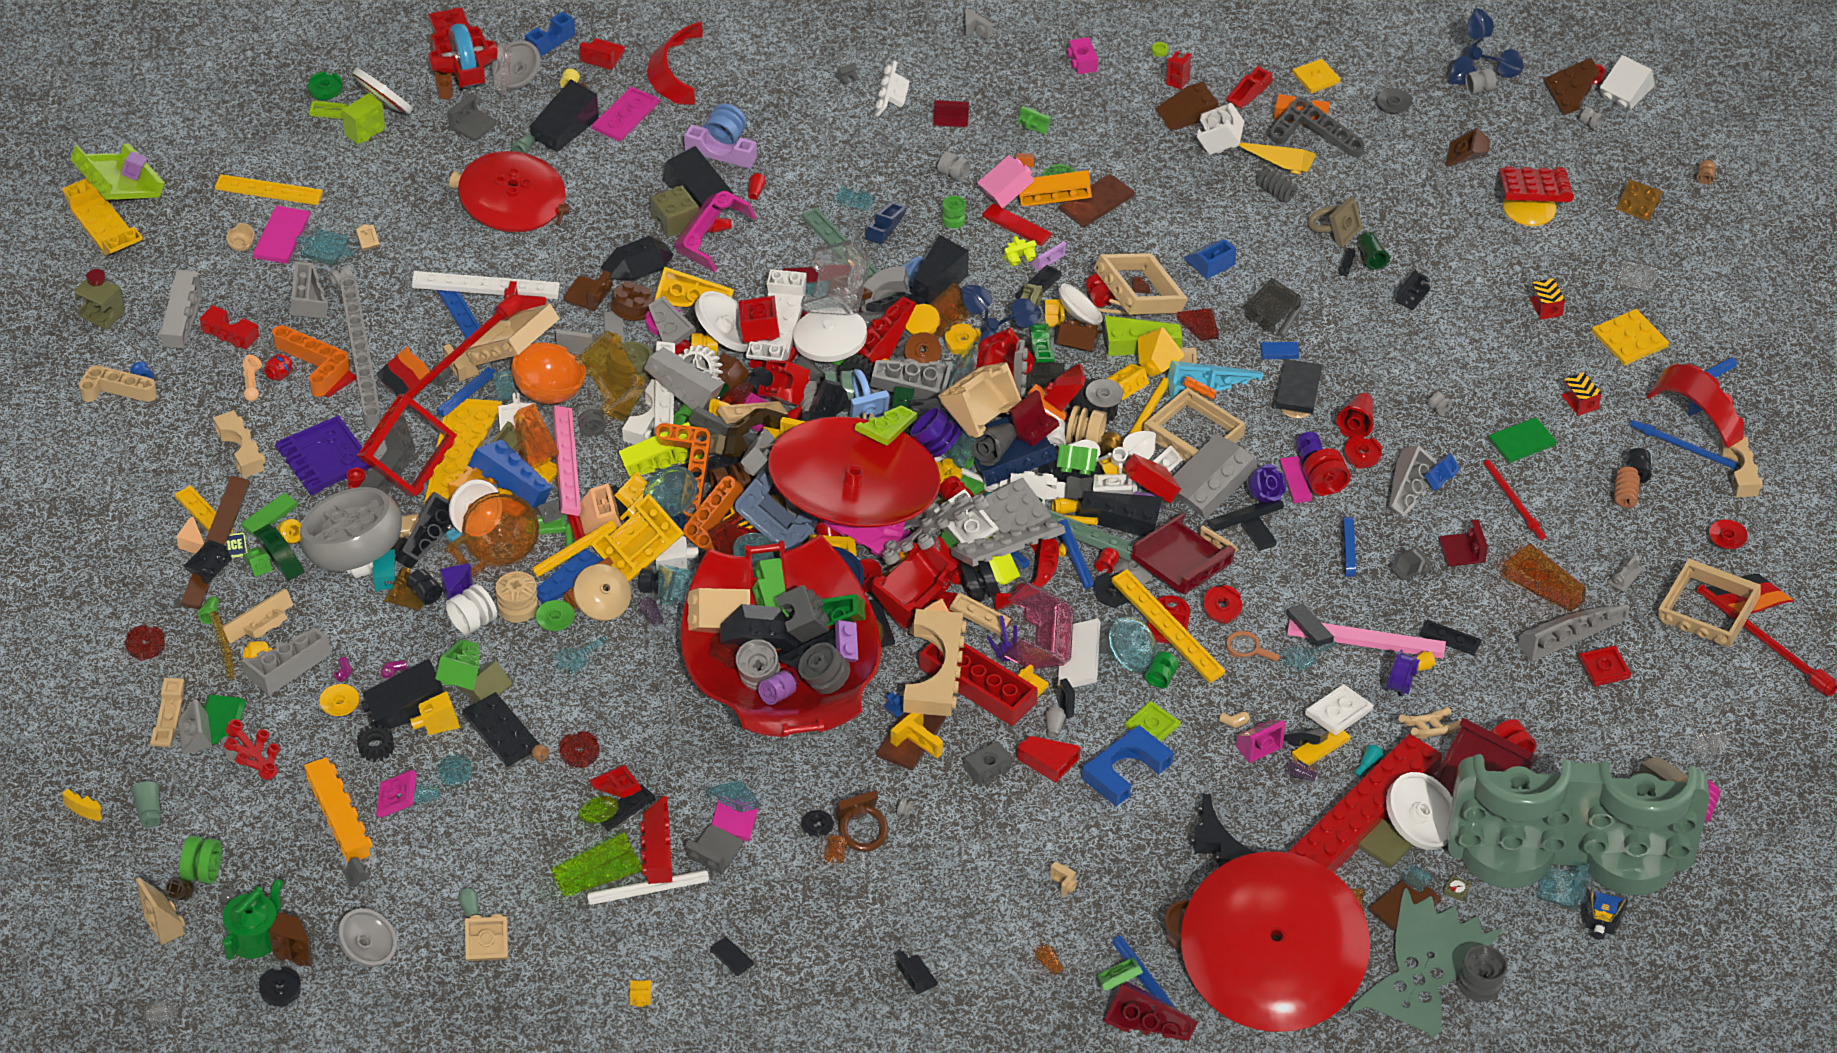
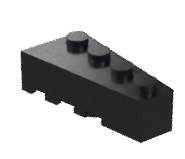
[1079,491,1163,537]
[395,492,453,569]

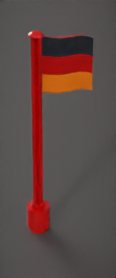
[377,294,523,398]
[1697,573,1837,697]

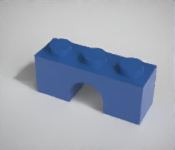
[525,11,575,57]

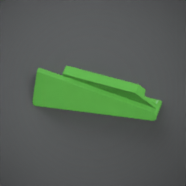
[752,558,790,650]

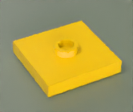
[1292,59,1340,93]

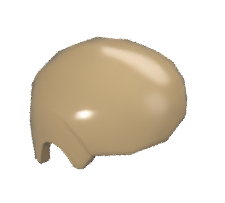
[226,223,255,252]

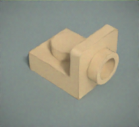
[355,224,380,251]

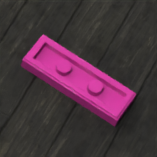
[1280,456,1312,503]

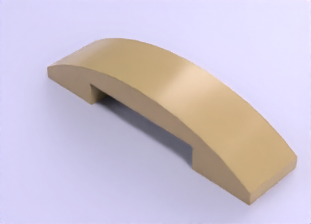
[150,678,185,747]

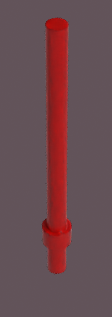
[1484,459,1546,540]

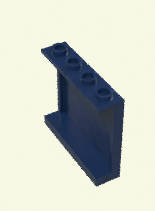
[963,415,1057,487]

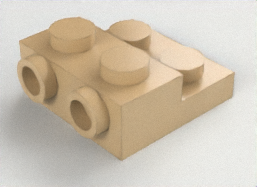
[465,914,508,961]

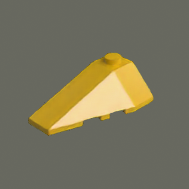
[1238,142,1316,175]
[654,267,734,307]

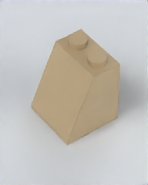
[687,588,750,634]

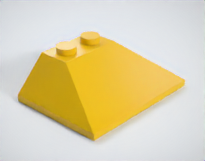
[590,494,685,582]

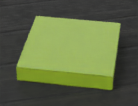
[1124,701,1181,742]

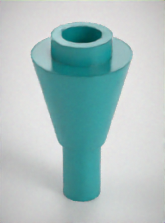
[1354,745,1384,778]

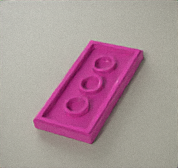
[591,86,660,142]
[253,206,311,264]

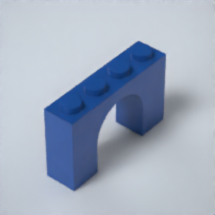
[1082,725,1174,807]

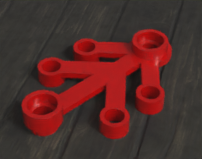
[224,719,280,780]

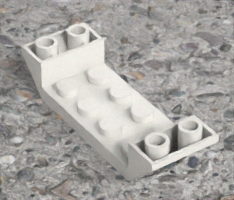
[746,269,807,361]

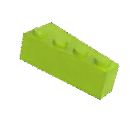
[1104,316,1182,356]

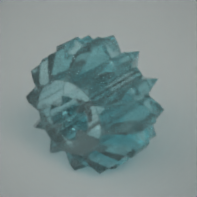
[438,753,473,787]

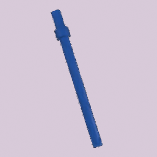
[1630,420,1737,469]

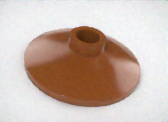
[905,332,942,363]

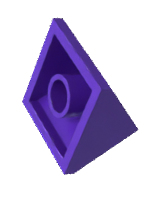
[440,563,473,602]

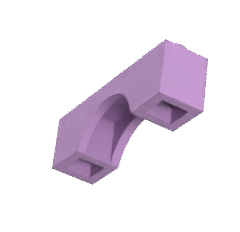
[684,125,757,169]

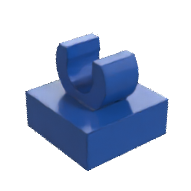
[883,691,904,718]

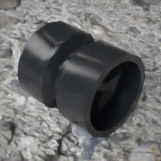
[740,367,773,398]
[1626,448,1652,483]
[639,568,670,595]
[406,569,443,605]

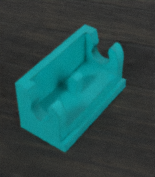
[373,549,395,592]

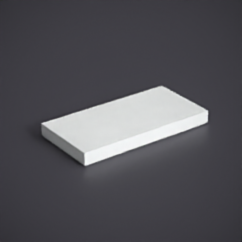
[1058,618,1101,688]

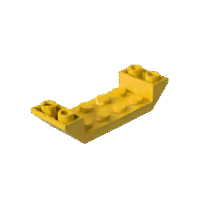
[62,178,143,256]

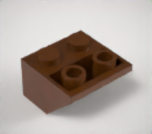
[1056,319,1102,352]
[269,912,313,967]

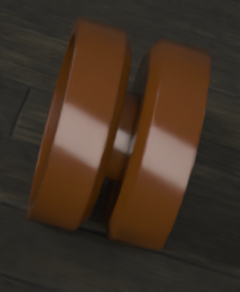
[1165,899,1190,952]

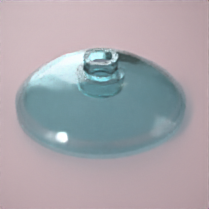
[643,466,698,517]
[1109,617,1158,673]

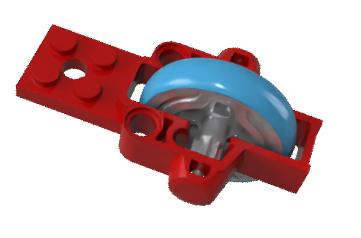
[428,7,498,88]

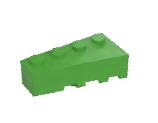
[435,639,480,690]

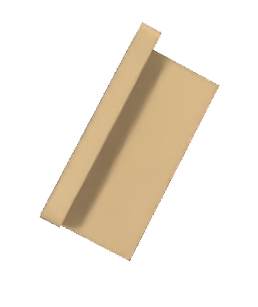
[443,344,479,381]

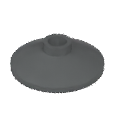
[1377,88,1412,113]

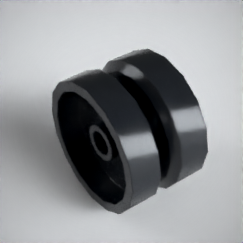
[961,561,1001,602]

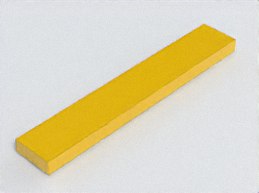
[215,174,323,205]

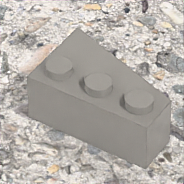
[290,261,328,318]
[740,428,776,476]

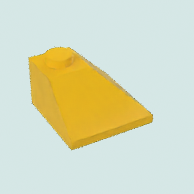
[1137,327,1185,377]

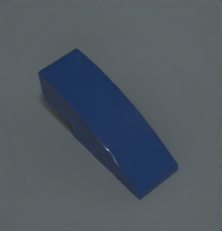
[865,201,907,245]

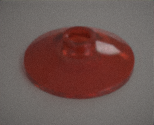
[720,382,754,405]

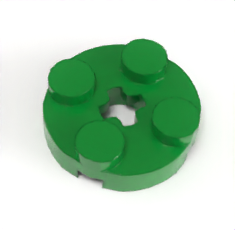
[307,72,343,101]

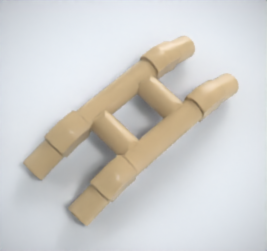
[1398,707,1461,739]

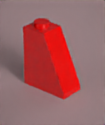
[1123,453,1181,503]
[1017,736,1081,783]

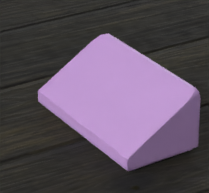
[1030,241,1066,271]

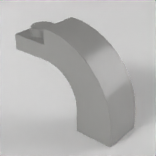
[860,266,909,322]

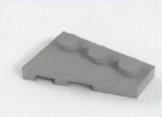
[648,296,696,345]

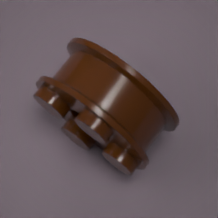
[611,281,653,321]

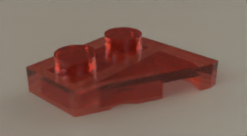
[1176,308,1219,341]

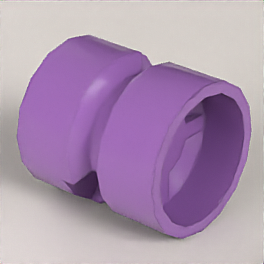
[758,671,796,705]

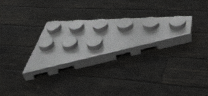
[951,521,1065,567]

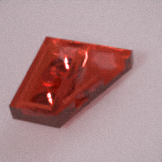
[707,513,741,556]

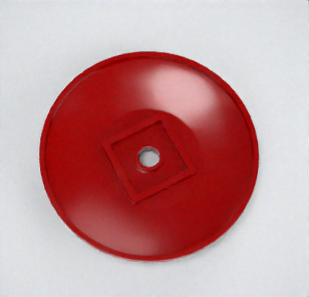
[458,151,566,232]

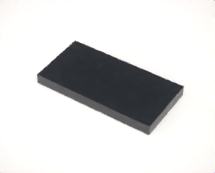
[1276,359,1322,413]

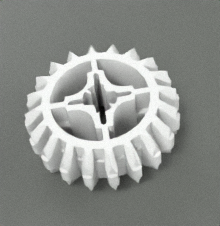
[678,345,723,381]

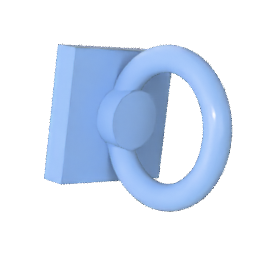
[850,369,889,418]

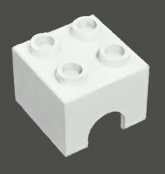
[1197,103,1244,155]

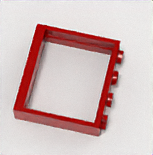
[357,394,457,496]

